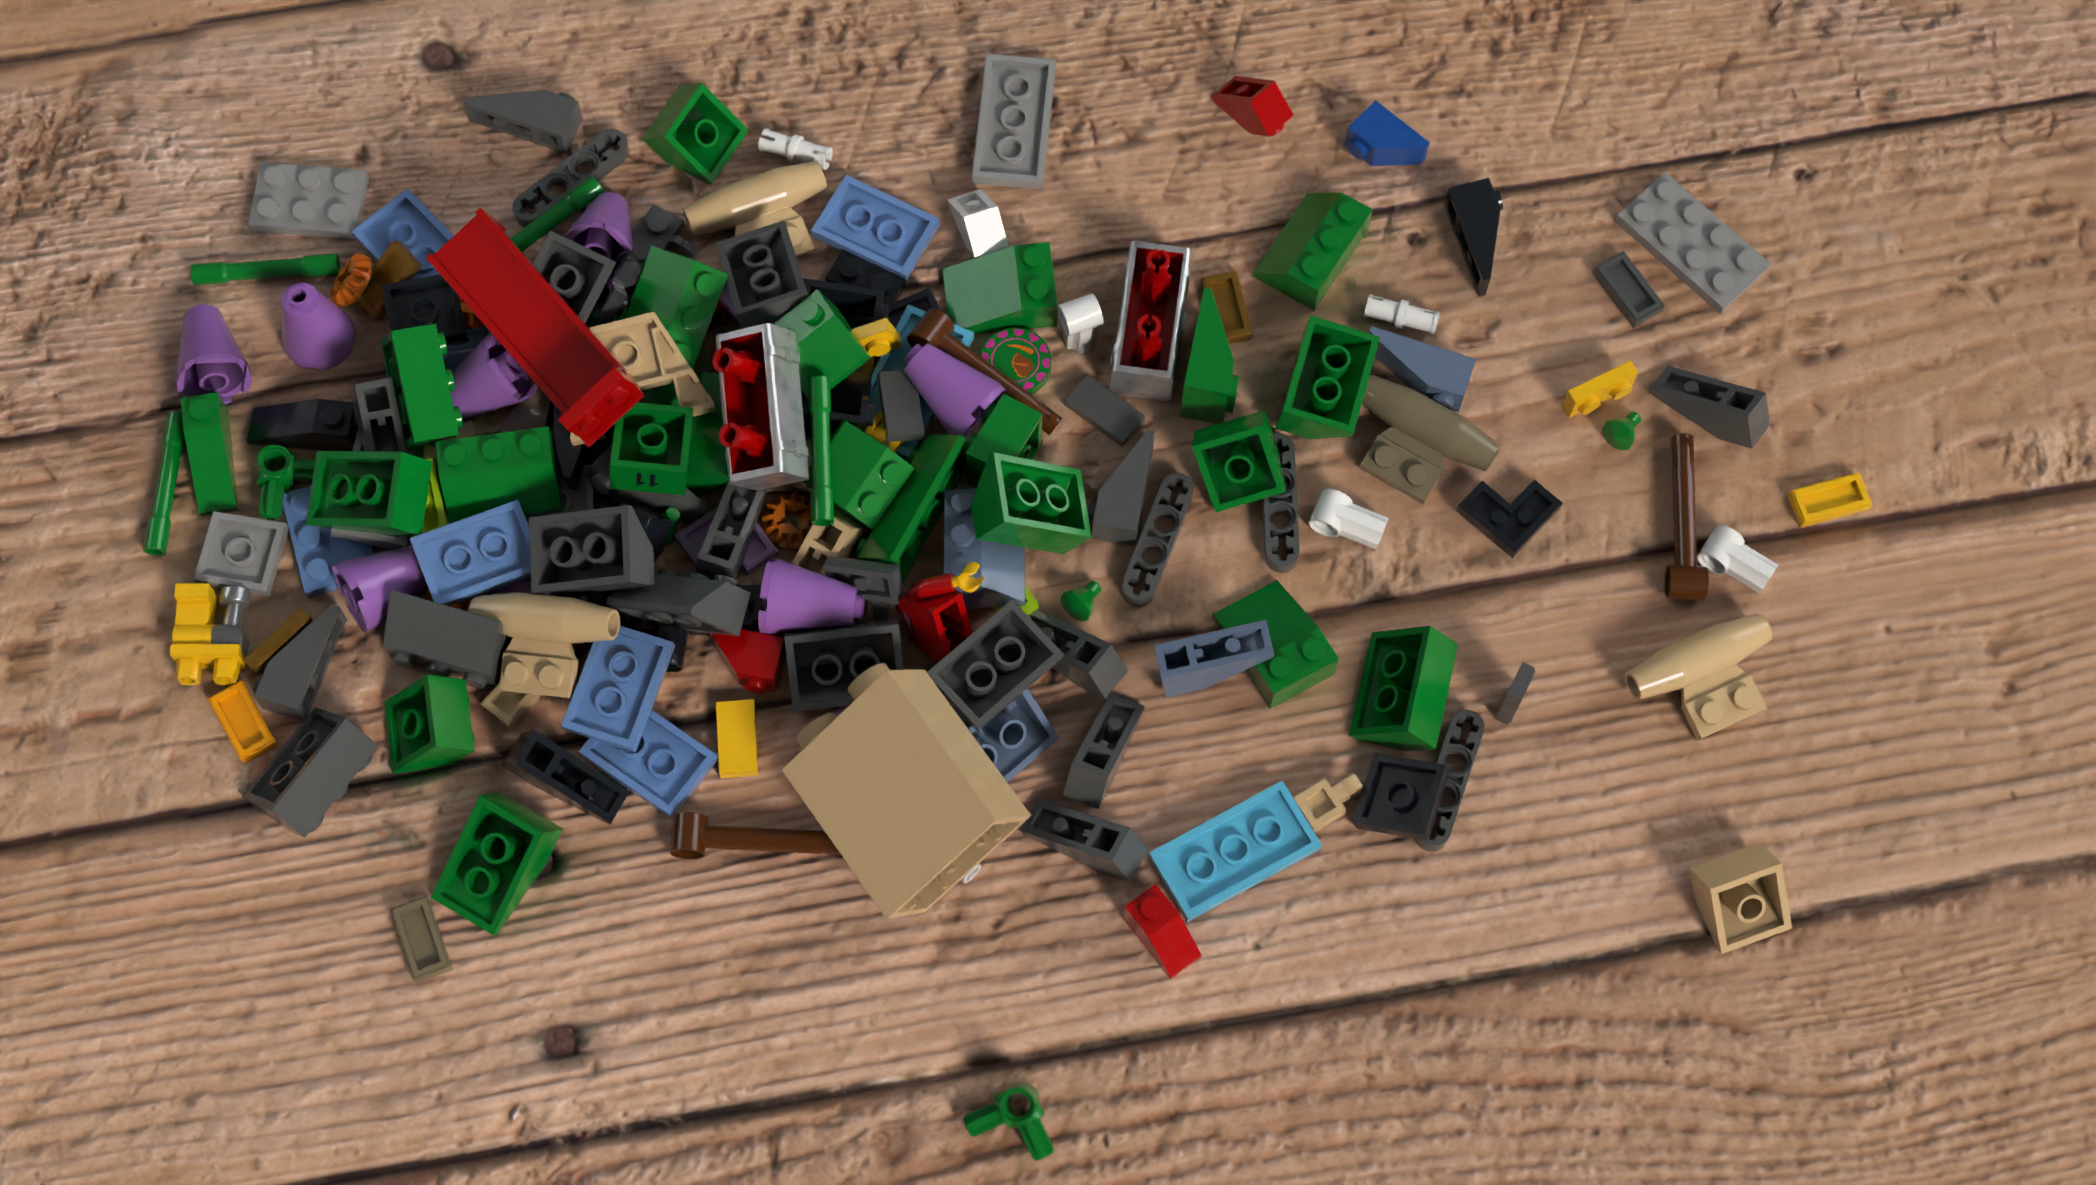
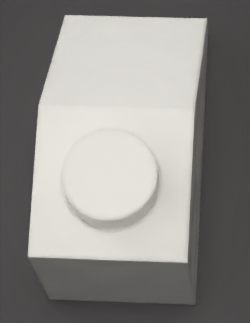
[947,189,1008,257]

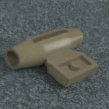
[1359,375,1500,504]

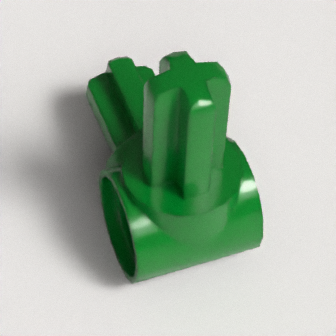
[257,445,315,520]
[963,1082,1054,1161]

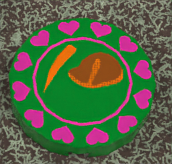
[980,328,1051,395]

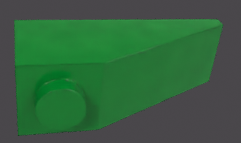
[181,392,238,516]

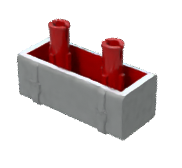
[1110,241,1191,402]
[712,323,809,490]

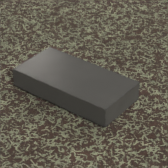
[1592,251,1665,328]
[877,371,925,442]
[1065,374,1145,447]
[1496,662,1535,725]

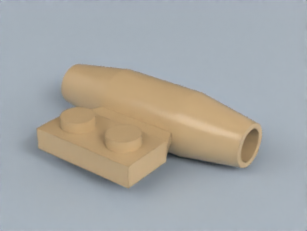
[683,161,827,259]
[469,592,620,698]
[1625,613,1772,741]

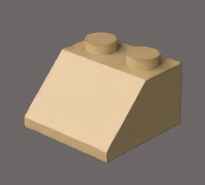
[1689,843,1792,954]

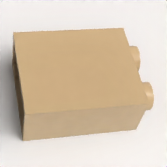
[782,663,1031,919]

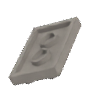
[248,162,369,240]

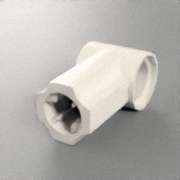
[1057,293,1104,354]
[1308,489,1389,549]
[1697,525,1779,594]

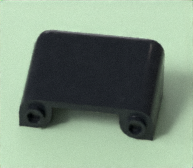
[801,278,890,436]

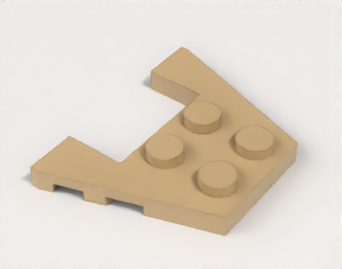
[570,312,716,446]

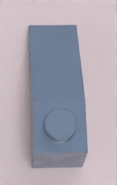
[1369,326,1476,412]
[1154,620,1275,698]

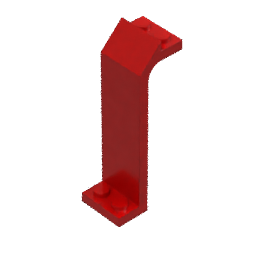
[426,207,645,447]

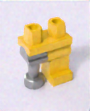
[170,583,251,685]

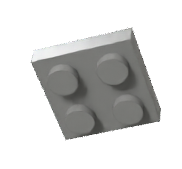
[193,511,289,597]

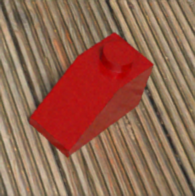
[1211,76,1294,137]
[710,629,786,694]
[1123,884,1202,980]

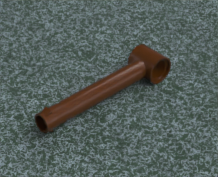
[907,308,1062,435]
[1664,434,1709,600]
[670,812,841,859]

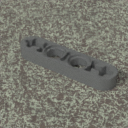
[512,129,629,228]
[1262,433,1300,573]
[1122,473,1194,607]
[1415,710,1484,852]

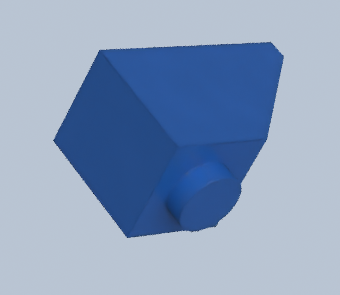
[1345,100,1430,166]

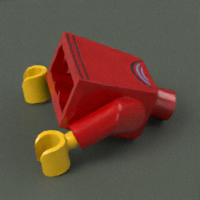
[896,562,985,662]

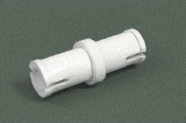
[758,128,833,170]
[1364,294,1440,334]

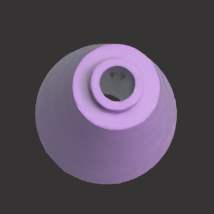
[563,192,633,260]
[282,283,355,371]
[175,304,252,405]
[450,334,537,420]
[903,343,1006,437]
[332,546,428,632]
[758,558,865,634]

